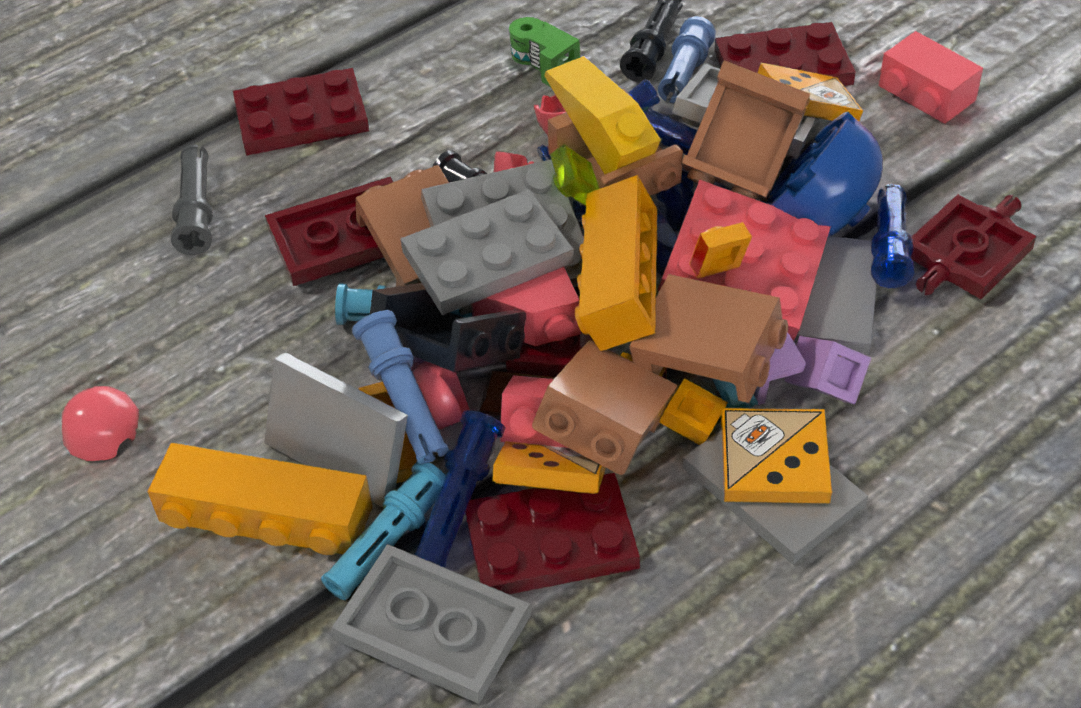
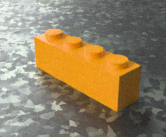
[575,175,657,351]
[147,443,373,555]

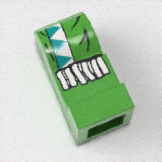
[509,17,580,87]

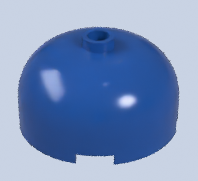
[760,112,883,237]

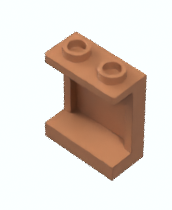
[681,60,810,202]
[548,89,683,196]
[356,165,449,287]
[629,274,788,403]
[532,340,678,475]

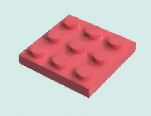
[658,180,831,340]

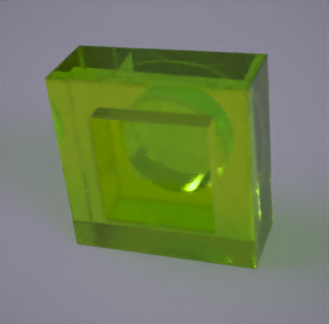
[550,144,599,206]

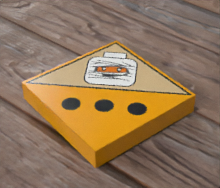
[758,63,863,121]
[721,408,832,503]
[493,441,606,494]

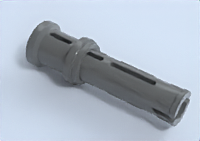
[171,144,213,255]

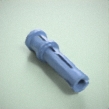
[658,16,716,103]
[352,310,449,464]

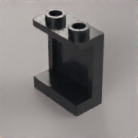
[370,283,526,372]

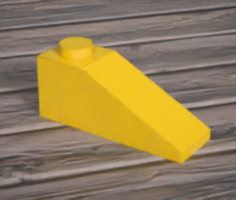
[544,56,661,175]

